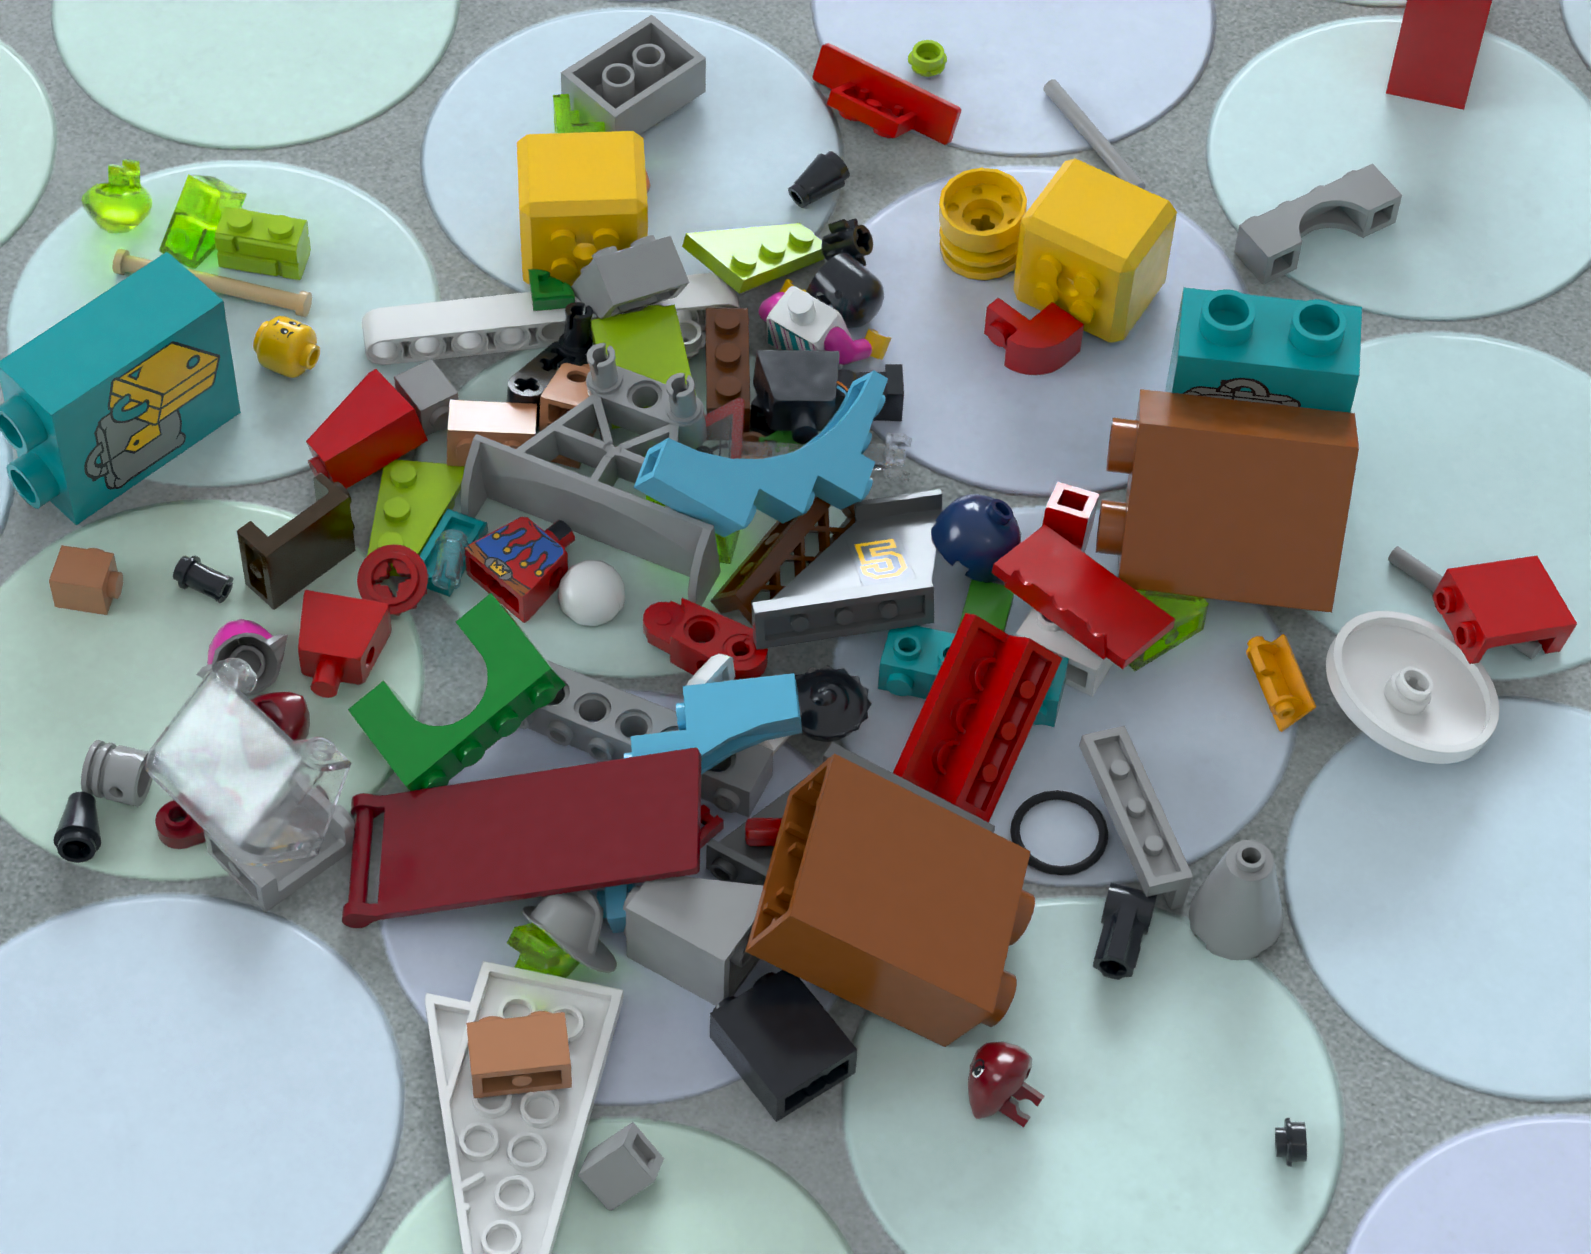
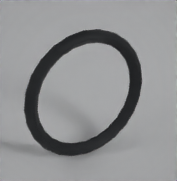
[1010,790,1108,875]

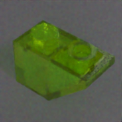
[159,174,247,269]

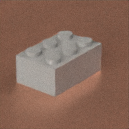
[561,15,706,135]

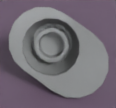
[522,890,617,973]

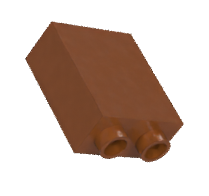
[1096,389,1359,613]
[745,753,1035,1047]

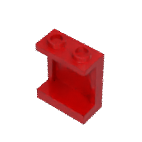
[1432,555,1577,664]

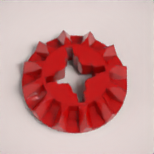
[357,544,430,616]

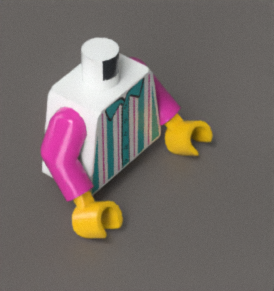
[759,279,891,370]

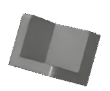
[578,1122,664,1210]

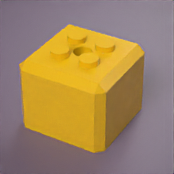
[517,131,648,286]
[1013,158,1177,343]

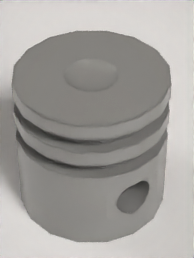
[81,740,155,807]

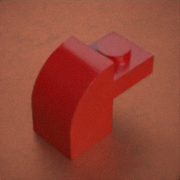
[984,298,1084,375]
[1042,482,1100,553]

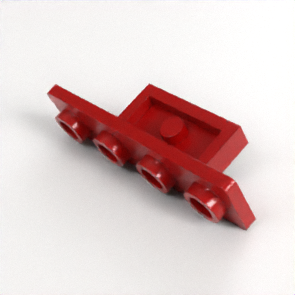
[812,43,961,145]

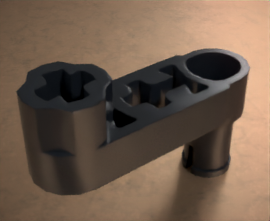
[506,302,593,428]

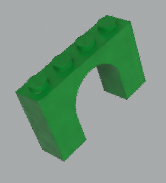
[348,593,566,791]

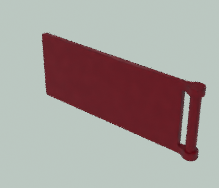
[342,748,702,928]

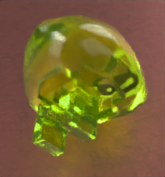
[81,159,153,234]

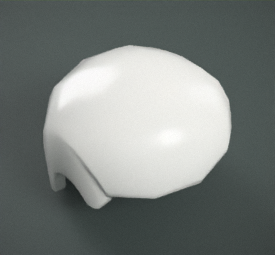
[558,560,625,627]

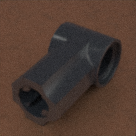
[1093,882,1157,980]

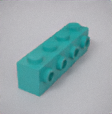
[878,626,1069,727]

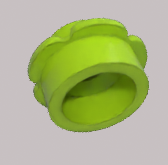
[908,40,947,77]

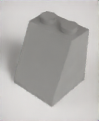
[623,876,763,1006]

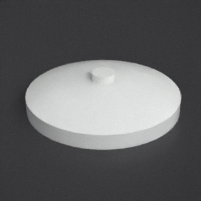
[1326,611,1499,764]

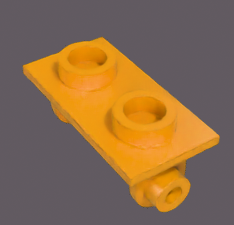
[1246,634,1316,732]

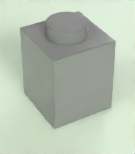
[394,359,459,436]

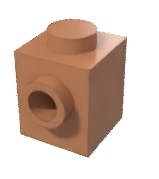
[49,545,123,615]

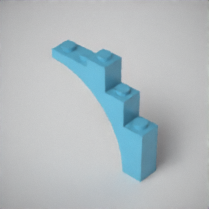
[633,370,888,537]
[597,673,802,933]

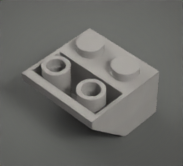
[571,235,690,319]

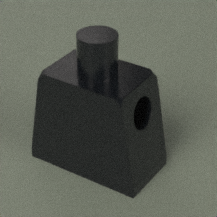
[753,350,840,444]

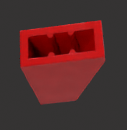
[306,369,428,489]

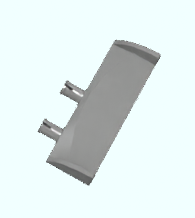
[460,343,721,606]

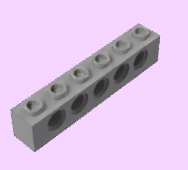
[519,660,773,818]

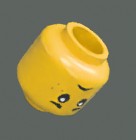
[253,316,320,378]

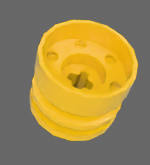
[939,167,1027,280]

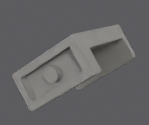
[203,766,355,913]

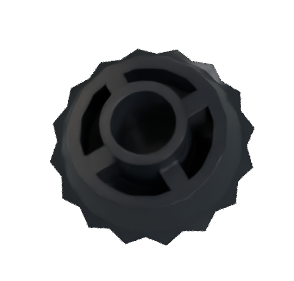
[795,665,872,742]

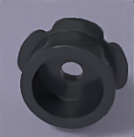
[1275,1118,1307,1167]

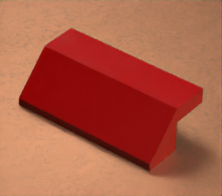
[893,613,1062,823]

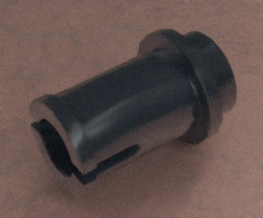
[173,555,234,603]

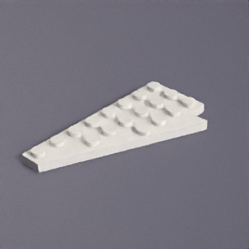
[425,961,623,1254]

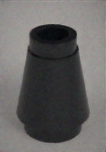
[788,151,850,208]
[53,792,101,863]

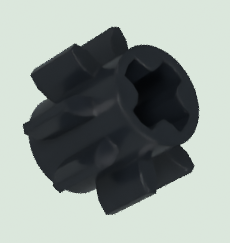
[821,218,873,266]

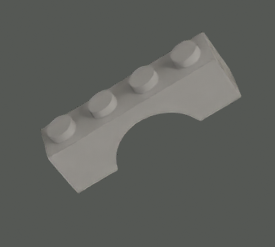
[1234,163,1402,285]

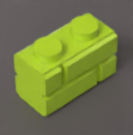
[214,207,311,280]

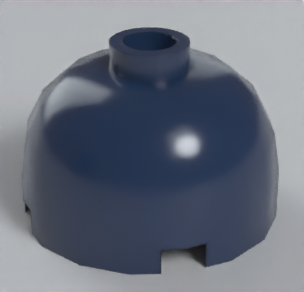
[931,494,1021,583]

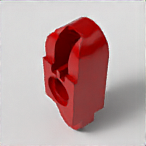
[643,598,768,680]

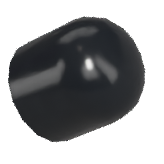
[806,253,884,328]

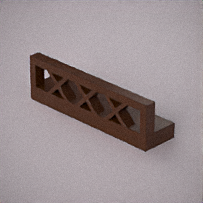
[710,496,855,627]

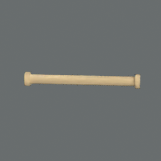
[112,249,312,317]

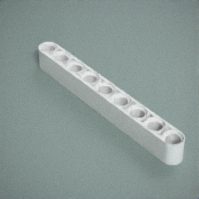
[362,272,740,365]

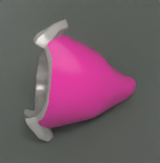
[196,619,288,696]

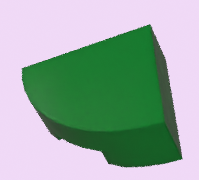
[528,269,575,311]

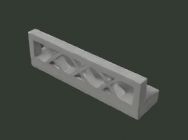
[1079,726,1193,910]

